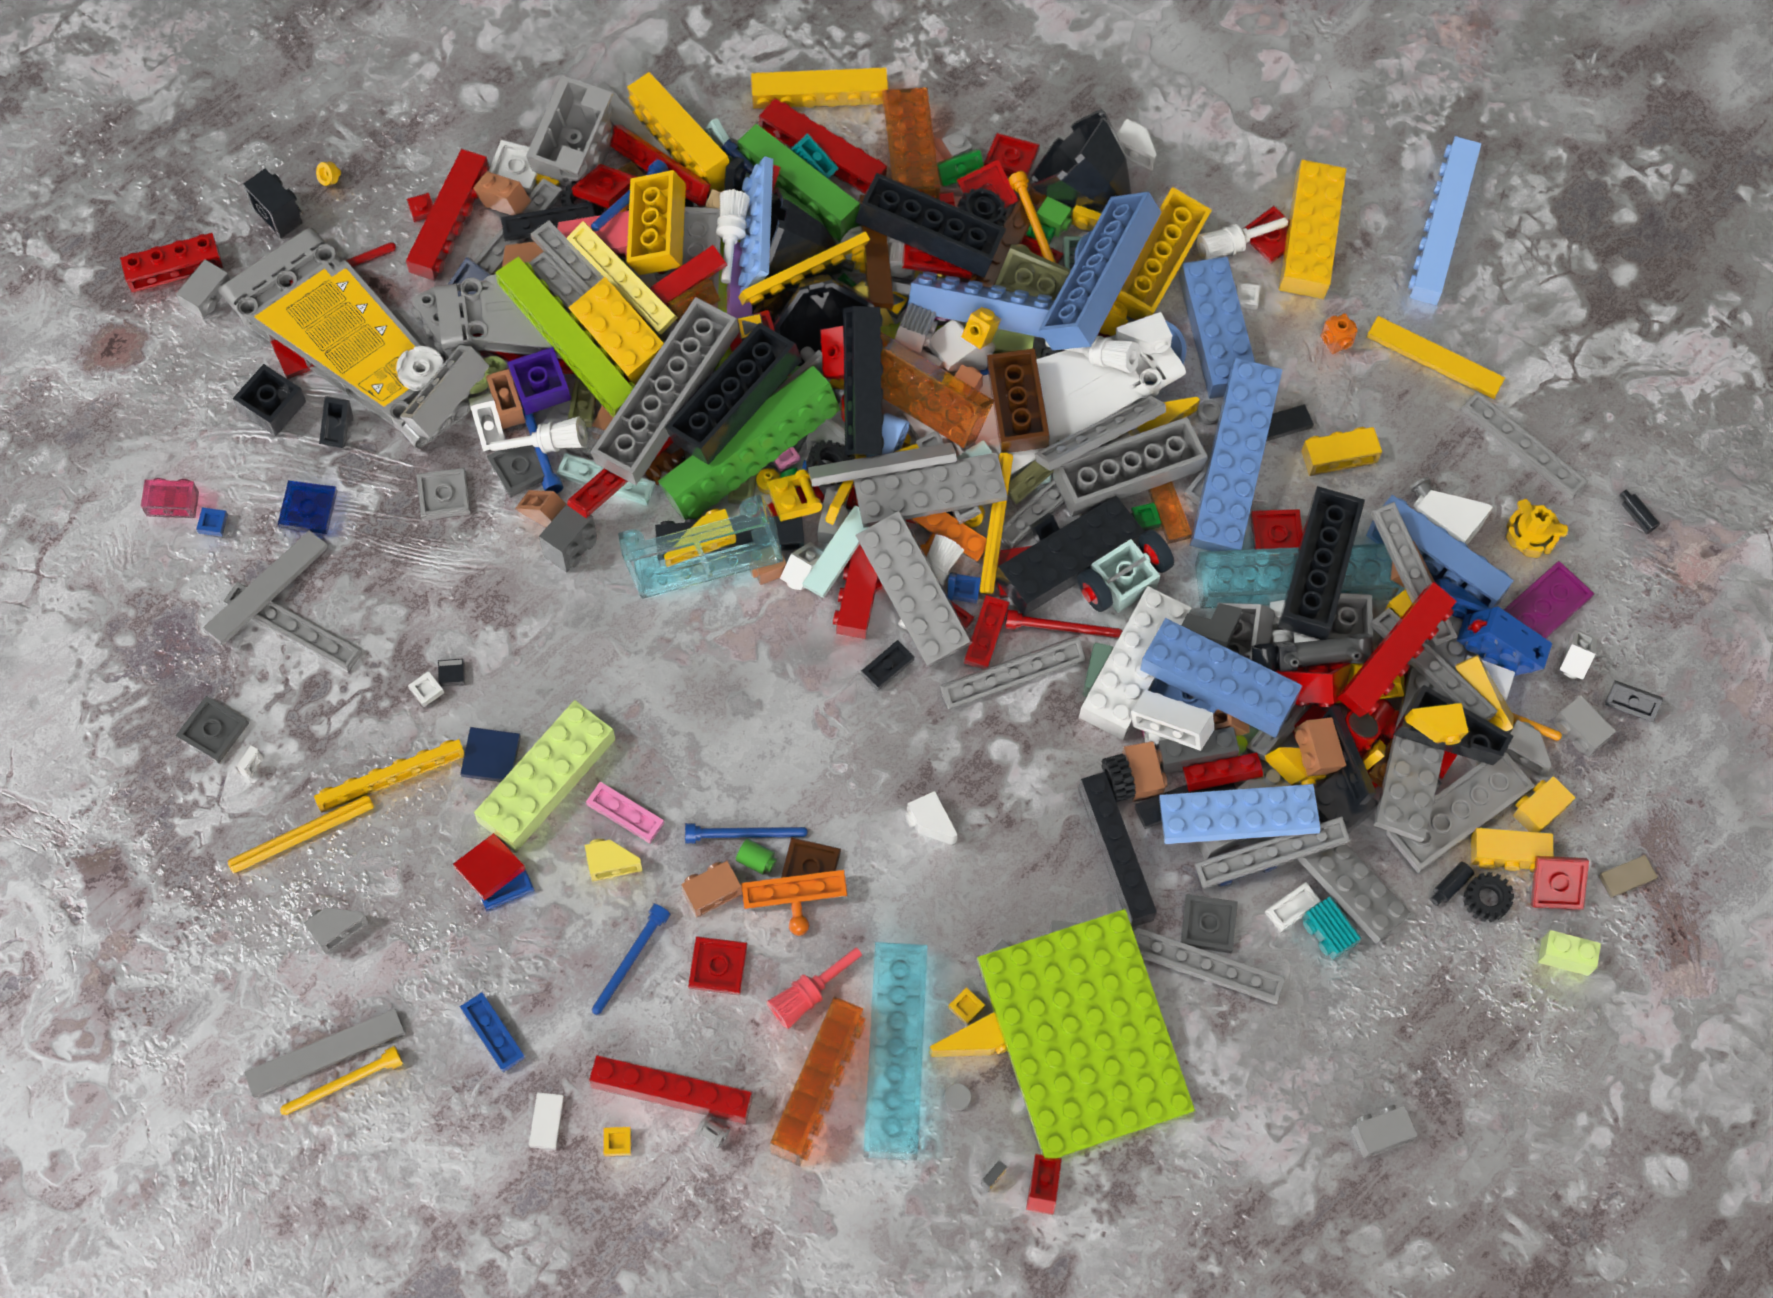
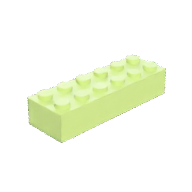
[474,700,615,852]

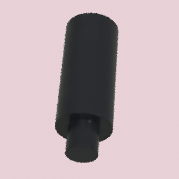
[1619,490,1660,534]
[1430,862,1474,906]

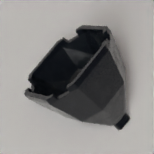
[1031,109,1132,211]
[764,187,854,288]
[773,274,874,366]

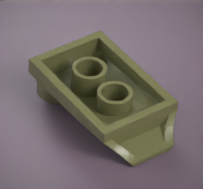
[995,244,1071,300]

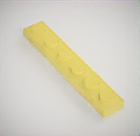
[567,221,678,335]

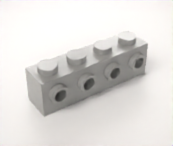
[411,286,482,360]
[400,345,490,438]

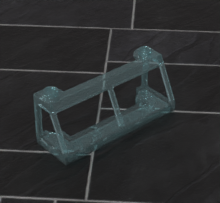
[618,494,783,599]

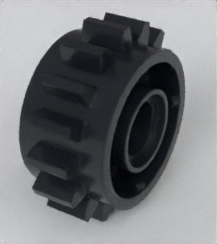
[957,188,1008,226]

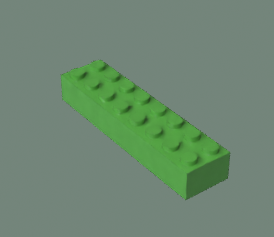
[658,366,841,521]

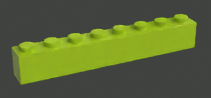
[495,256,635,418]

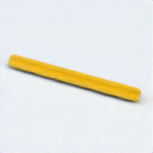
[979,453,1013,595]
[227,795,374,873]

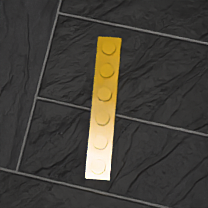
[738,231,870,305]
[314,739,465,813]

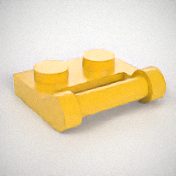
[766,469,822,521]

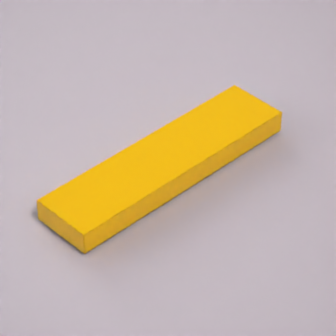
[825,455,866,525]

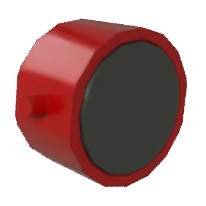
[1345,710,1381,752]

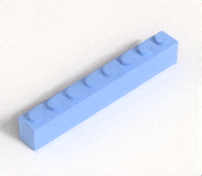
[1408,136,1481,305]

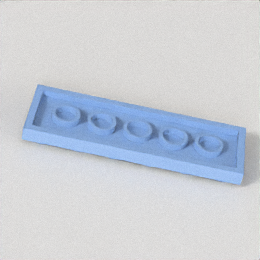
[738,156,773,294]
[1159,784,1320,844]

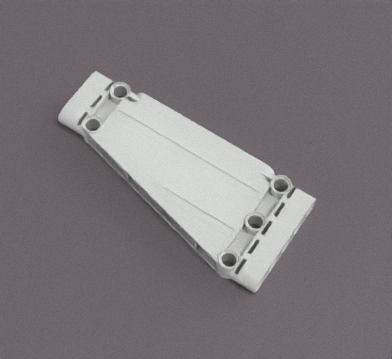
[902,335,1186,481]

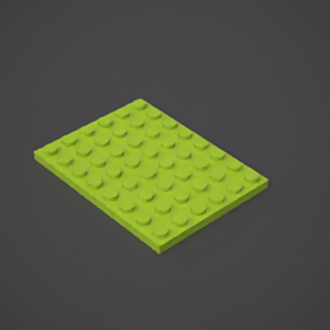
[976,909,1195,1162]

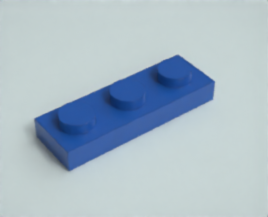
[460,992,525,1073]

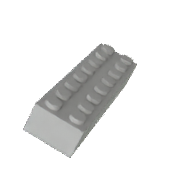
[591,297,739,486]

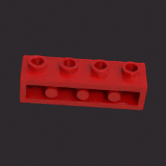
[120,233,224,293]

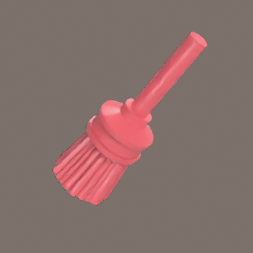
[767,947,862,1029]

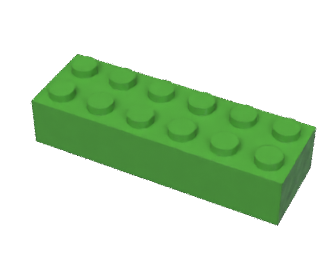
[737,124,860,242]

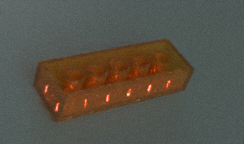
[882,87,940,200]
[881,332,994,448]
[770,996,866,1166]

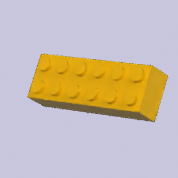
[627,72,730,195]
[1278,159,1347,299]
[1116,187,1212,320]

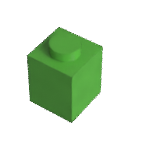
[1037,196,1073,238]

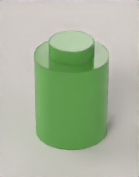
[736,838,777,875]

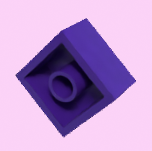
[507,347,571,415]

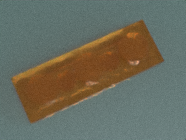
[1148,481,1192,544]

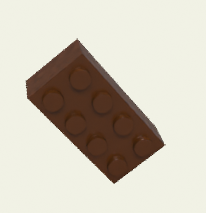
[987,348,1049,453]

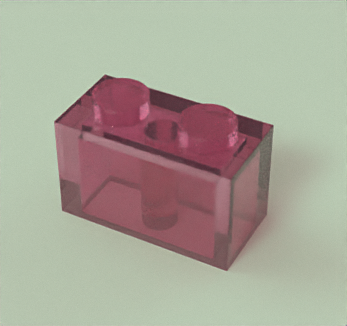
[141,478,199,518]

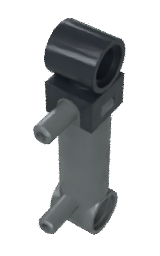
[1251,633,1373,672]

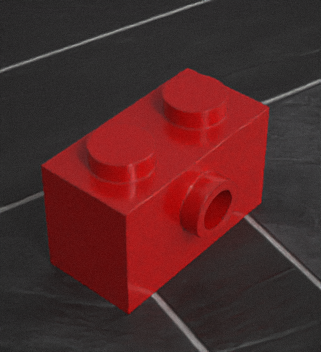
[821,326,844,380]

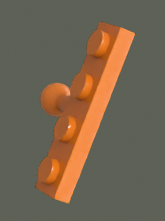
[911,512,987,562]
[741,870,848,936]

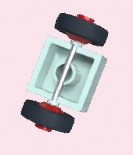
[1077,530,1174,613]

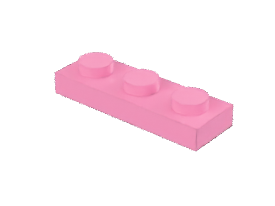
[586,782,664,844]

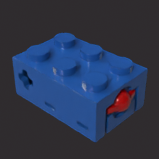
[1456,606,1552,677]

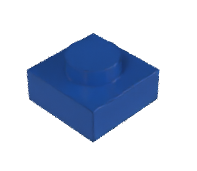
[196,507,228,537]

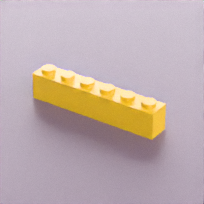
[751,68,888,110]

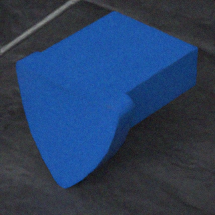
[947,572,981,604]

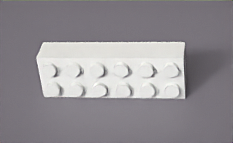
[1079,586,1192,740]

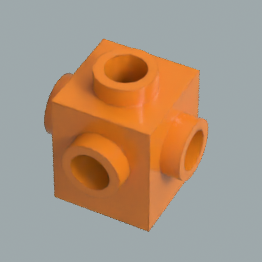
[1320,313,1358,354]

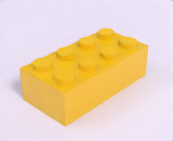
[626,170,686,275]
[568,277,664,385]

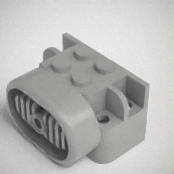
[526,75,613,187]

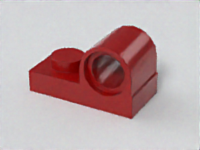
[1026,1154,1062,1215]

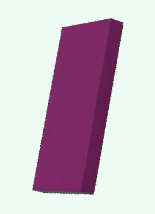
[1504,561,1594,638]

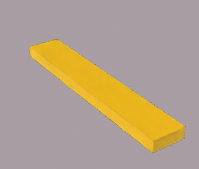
[1367,316,1505,399]

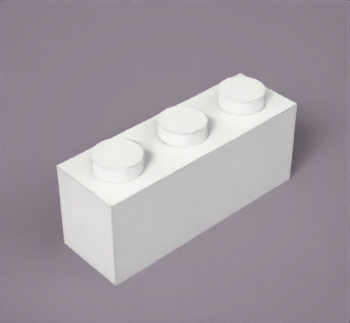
[1131,690,1215,751]

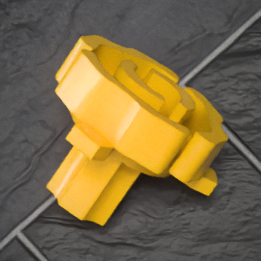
[1506,498,1568,558]

